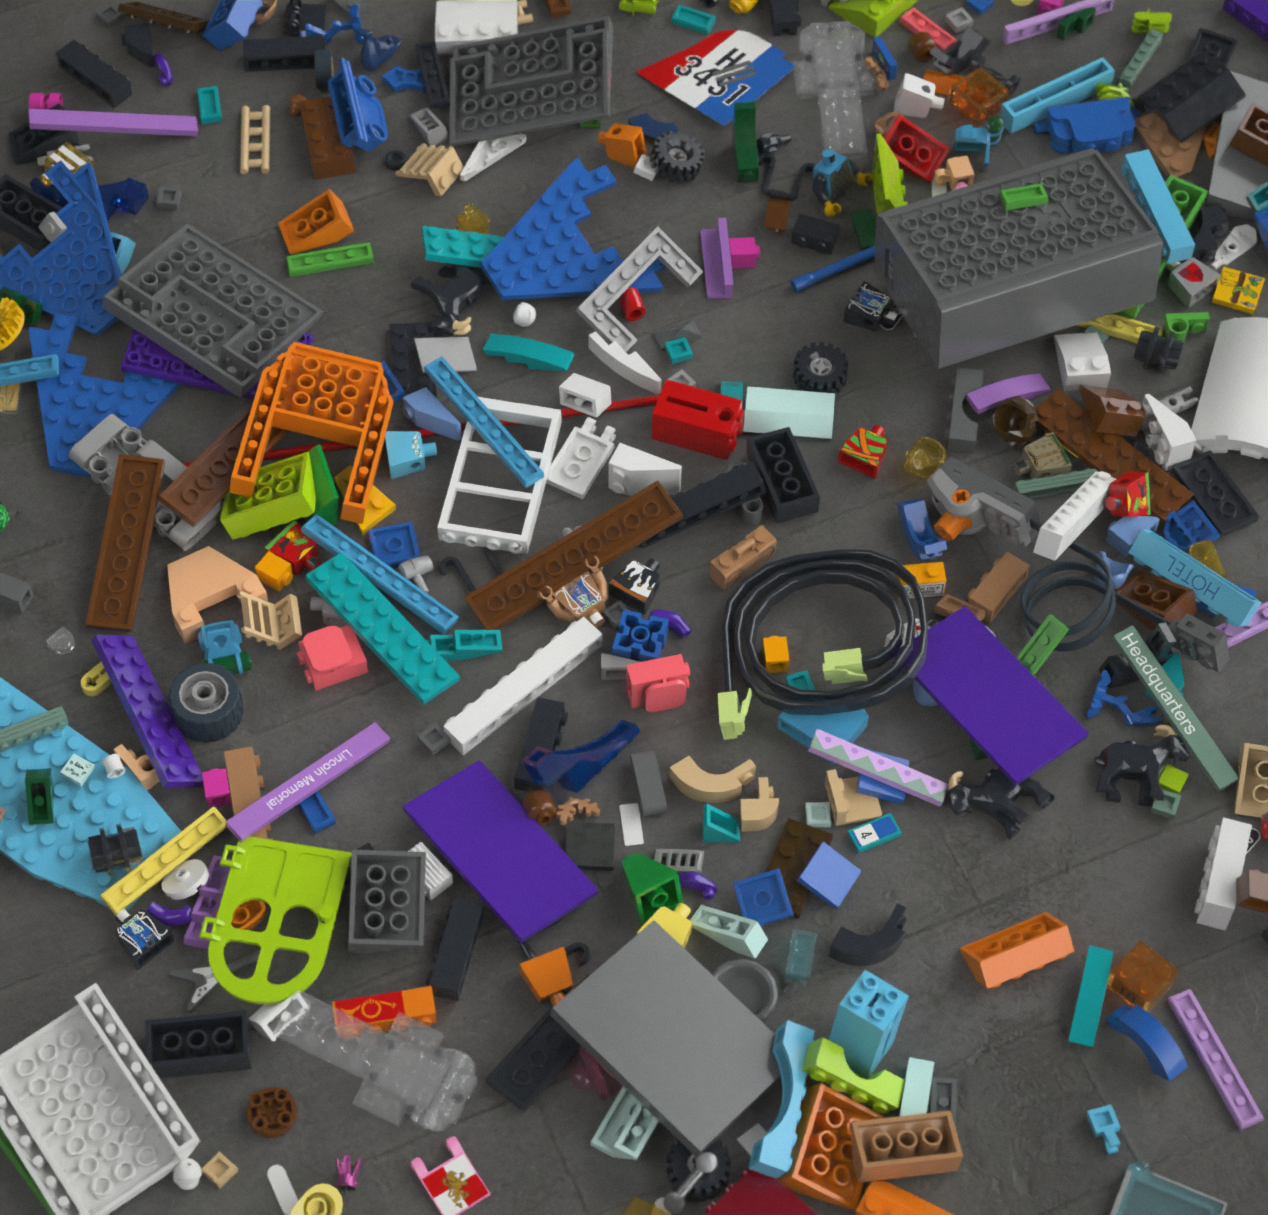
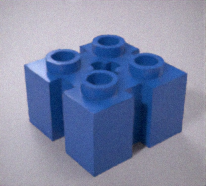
[612,610,669,662]

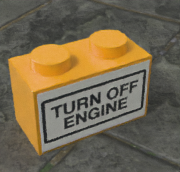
[896,562,947,599]

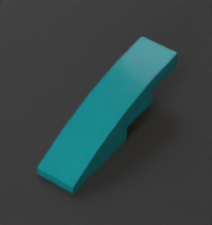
[483,334,574,372]
[426,630,502,662]
[1068,945,1114,1048]

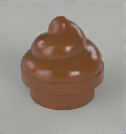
[289,93,307,115]

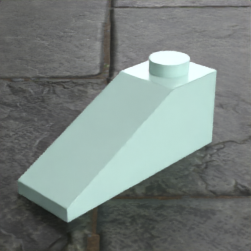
[690,905,768,958]

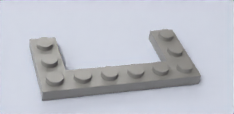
[575,227,703,352]

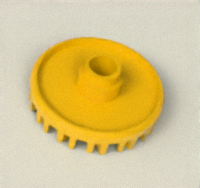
[0,297,24,351]

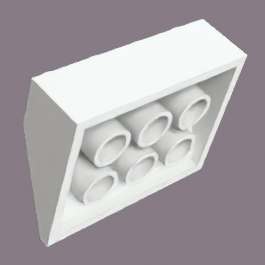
[435,0,518,55]

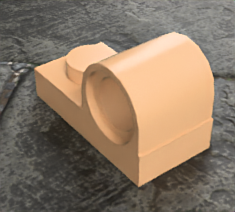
[114,744,160,791]

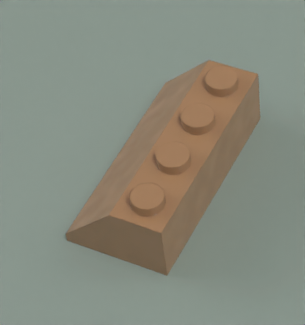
[851,1111,963,1183]

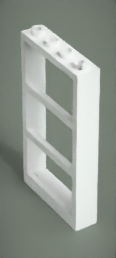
[437,397,562,554]

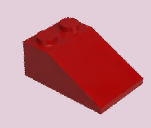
[872,114,950,183]

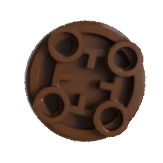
[246,1087,298,1138]

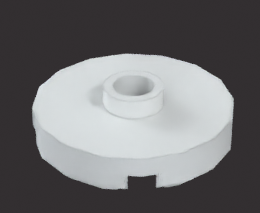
[162,859,209,900]

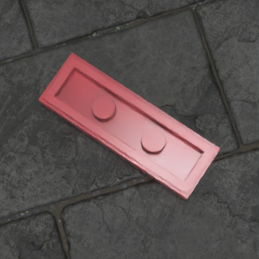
[899,7,957,50]

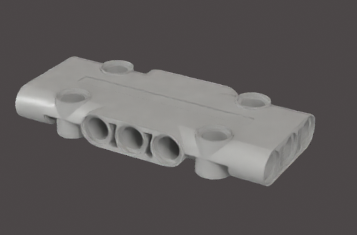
[69,414,223,551]

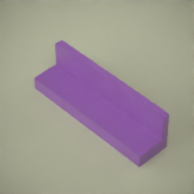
[700,218,734,299]

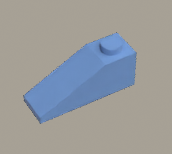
[402,387,462,441]

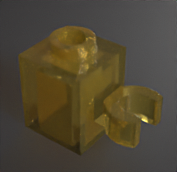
[456,204,490,235]

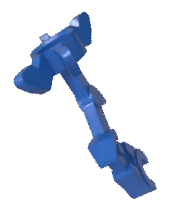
[300,3,364,45]
[1086,670,1162,728]

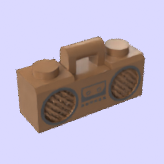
[709,525,777,591]

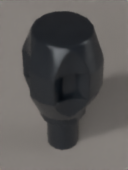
[756,133,791,153]

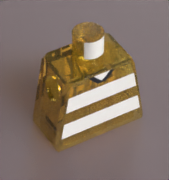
[41,142,94,187]

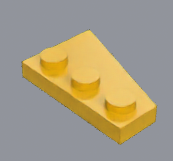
[334,465,396,536]

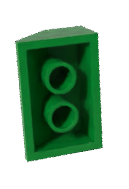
[303,445,339,525]

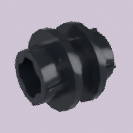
[1133,327,1184,374]
[87,824,143,876]

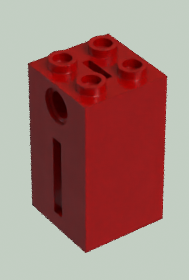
[652,379,745,460]

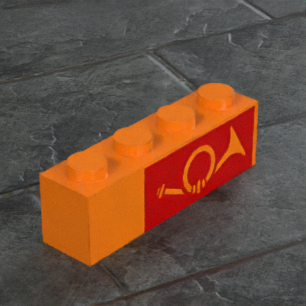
[332,986,437,1040]

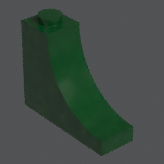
[732,102,759,183]

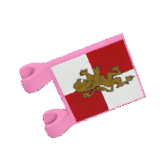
[411,1136,491,1215]

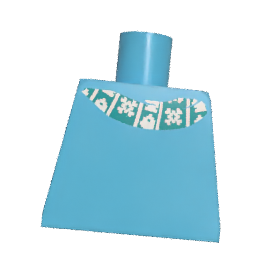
[385,431,437,479]

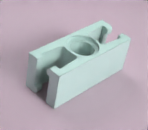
[899,1057,934,1116]

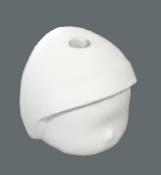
[513,302,536,327]
[173,1158,202,1190]

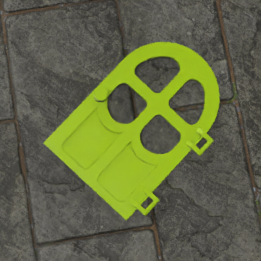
[199,837,352,1004]

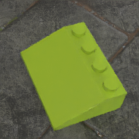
[829,0,918,38]
[872,134,907,214]
[220,452,316,540]

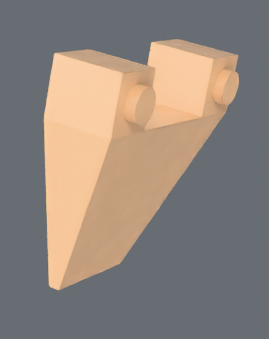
[167,546,268,644]

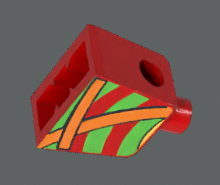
[838,425,888,479]

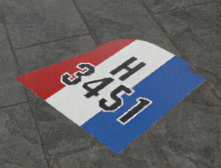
[636,30,796,126]

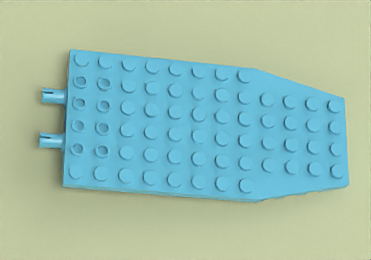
[0,677,181,911]

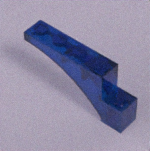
[30,177,149,221]
[522,720,641,793]

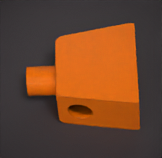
[597,123,647,169]
[518,947,573,1007]

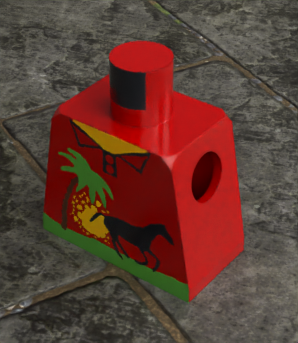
[1105,471,1151,517]
[265,520,322,575]

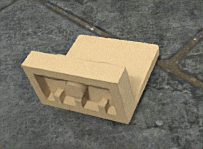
[825,769,882,826]

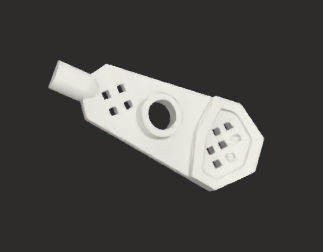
[1209,224,1257,271]

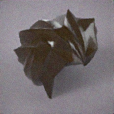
[992,396,1039,451]

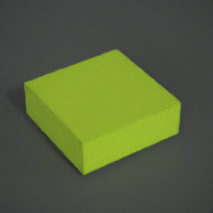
[1159,764,1189,795]

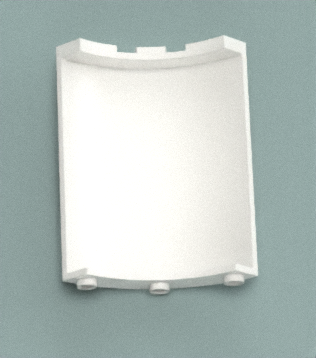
[1191,317,1268,459]

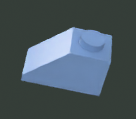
[1106,516,1160,557]

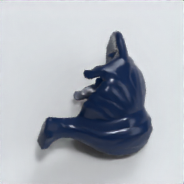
[358,28,401,71]

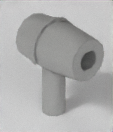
[398,555,433,593]

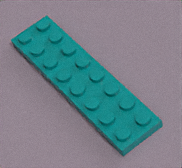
[305,552,460,705]

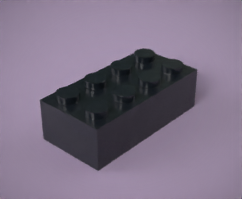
[0,174,62,252]
[746,427,820,523]
[145,1010,252,1078]

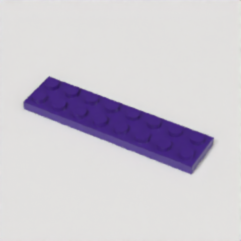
[91,635,204,788]

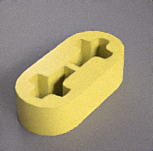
[81,662,112,696]

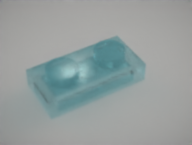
[785,929,817,981]

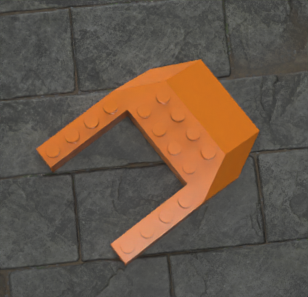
[229,342,393,524]

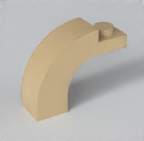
[669,756,756,804]

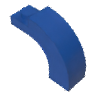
[897,498,947,561]
[1106,1005,1188,1081]

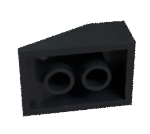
[8,103,80,165]

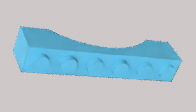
[748,1020,815,1179]

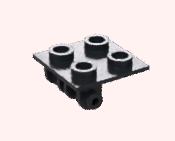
[283,0,327,35]

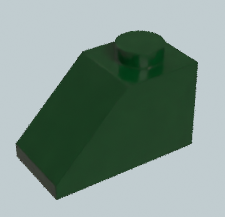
[25,768,54,825]

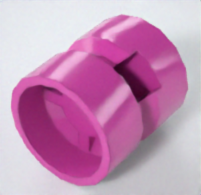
[29,93,63,110]

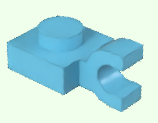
[1086,1105,1120,1155]

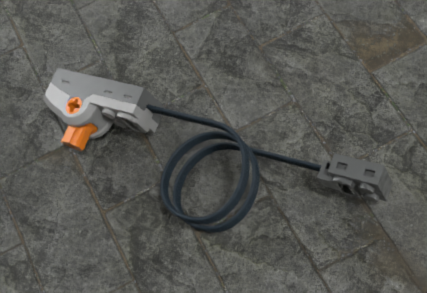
[927,457,1230,673]

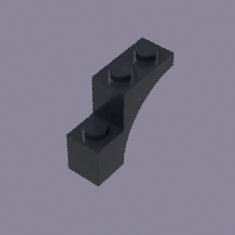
[1179,204,1229,264]

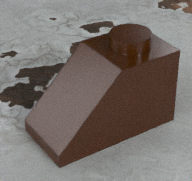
[764,198,792,233]

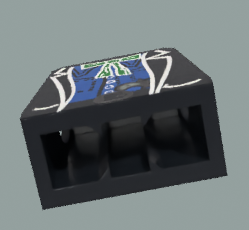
[843,281,899,331]
[115,909,174,970]

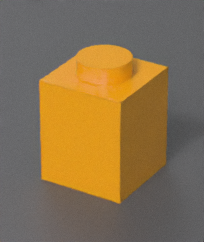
[255,551,293,592]
[762,636,789,673]

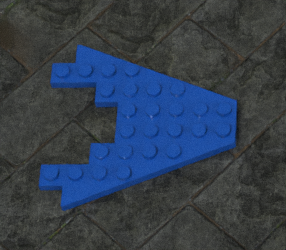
[481,158,667,300]
[0,160,122,337]
[29,313,181,478]

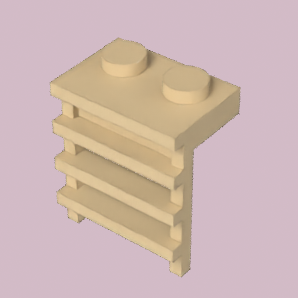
[395,144,464,196]
[237,591,302,650]

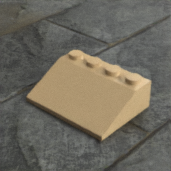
[1234,743,1268,818]

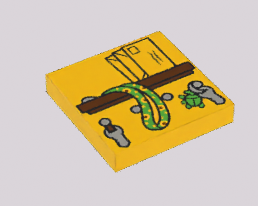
[1212,267,1265,314]

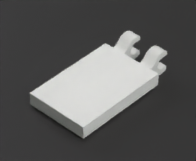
[546,417,616,499]

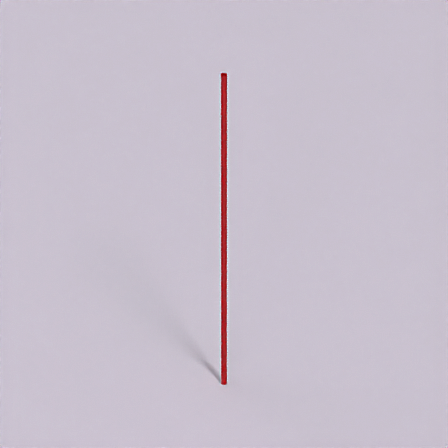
[182,395,660,468]

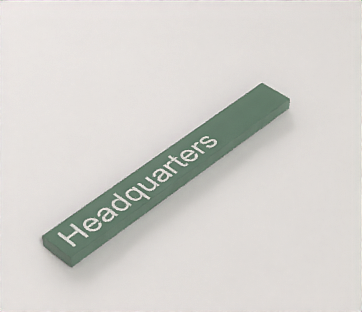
[1112,625,1239,792]

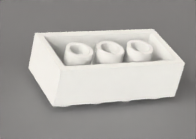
[1194,817,1252,930]

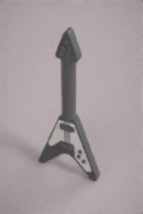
[170,948,282,1013]

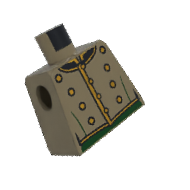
[1014,433,1072,479]

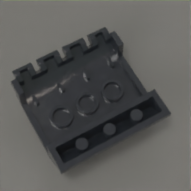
[1132,50,1246,143]

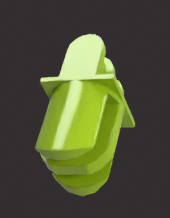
[619,0,659,16]
[1131,8,1172,37]
[1095,83,1133,109]

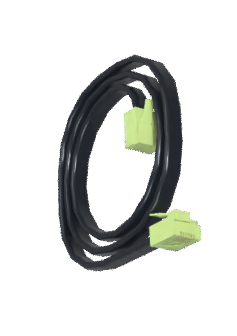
[718,549,929,740]

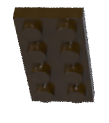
[118,1,209,33]
[765,818,833,919]

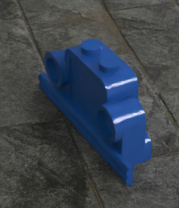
[327,58,388,152]
[1033,97,1139,154]

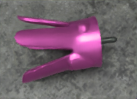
[335,1155,362,1196]

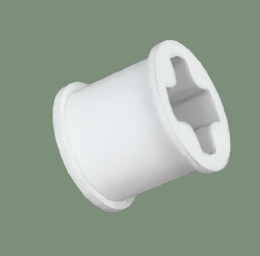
[101,754,126,779]

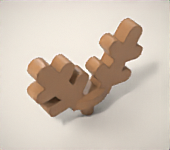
[863,57,889,91]
[556,797,600,825]

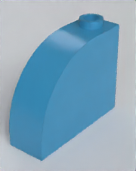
[777,709,869,766]

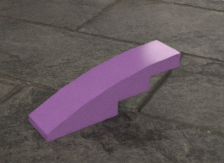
[966,373,1051,415]
[184,855,232,949]

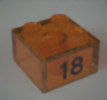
[949,67,1009,127]
[1107,940,1180,1012]

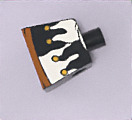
[609,558,660,615]

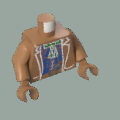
[537,555,608,628]

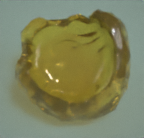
[903,436,946,478]

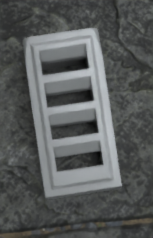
[410,107,448,146]
[601,653,639,680]
[654,849,704,875]

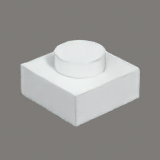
[633,154,656,181]

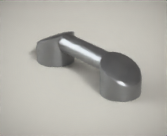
[664,1152,718,1214]

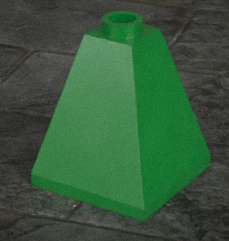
[621,853,683,927]

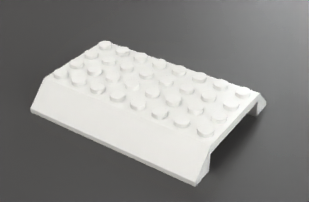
[0,983,200,1215]

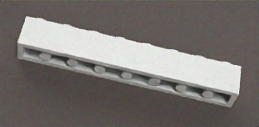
[1033,472,1116,561]
[444,617,602,756]

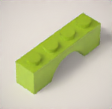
[802,1037,905,1113]

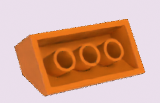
[960,912,1075,989]
[855,1180,953,1215]

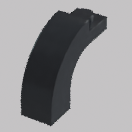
[930,27,991,75]
[1099,623,1176,688]
[829,903,907,966]

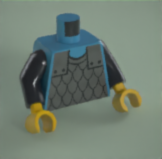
[812,149,873,217]

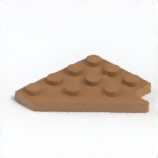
[1134,112,1208,180]

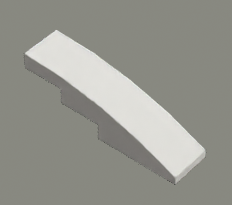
[589,331,662,395]

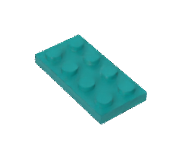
[420,226,504,267]

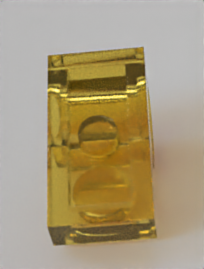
[1188,539,1227,579]

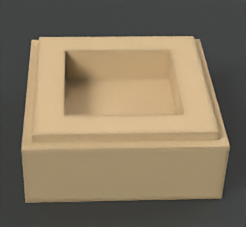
[201,1151,238,1189]

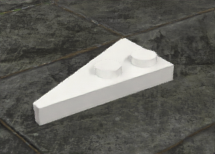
[460,134,526,182]

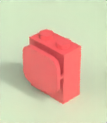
[296,625,368,691]
[626,654,690,712]

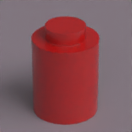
[618,287,646,321]

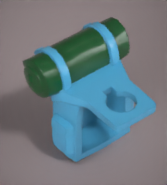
[953,116,1004,171]
[198,620,253,674]

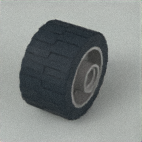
[168,663,244,743]

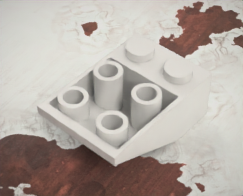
[1140,394,1196,472]

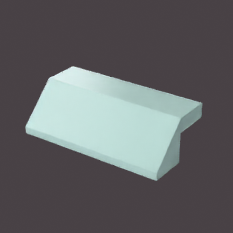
[743,386,835,439]
[591,1086,659,1160]

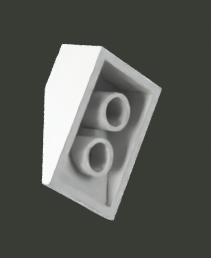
[1054,333,1111,391]
[609,443,682,496]

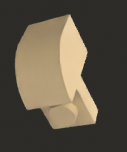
[740,777,779,832]

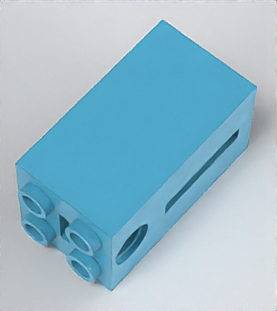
[829,970,909,1079]

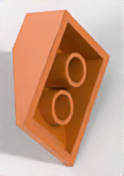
[278,189,354,255]

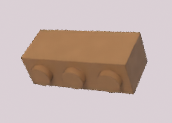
[967,552,1030,624]

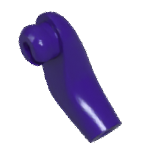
[153,53,173,86]
[648,610,692,638]
[678,872,717,900]
[146,902,193,926]

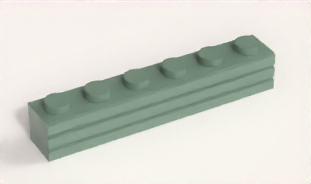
[1118,29,1163,91]
[1014,469,1097,499]
[0,706,69,751]

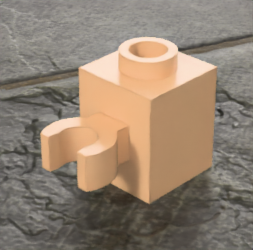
[934,155,974,190]

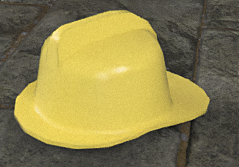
[290,1184,343,1215]

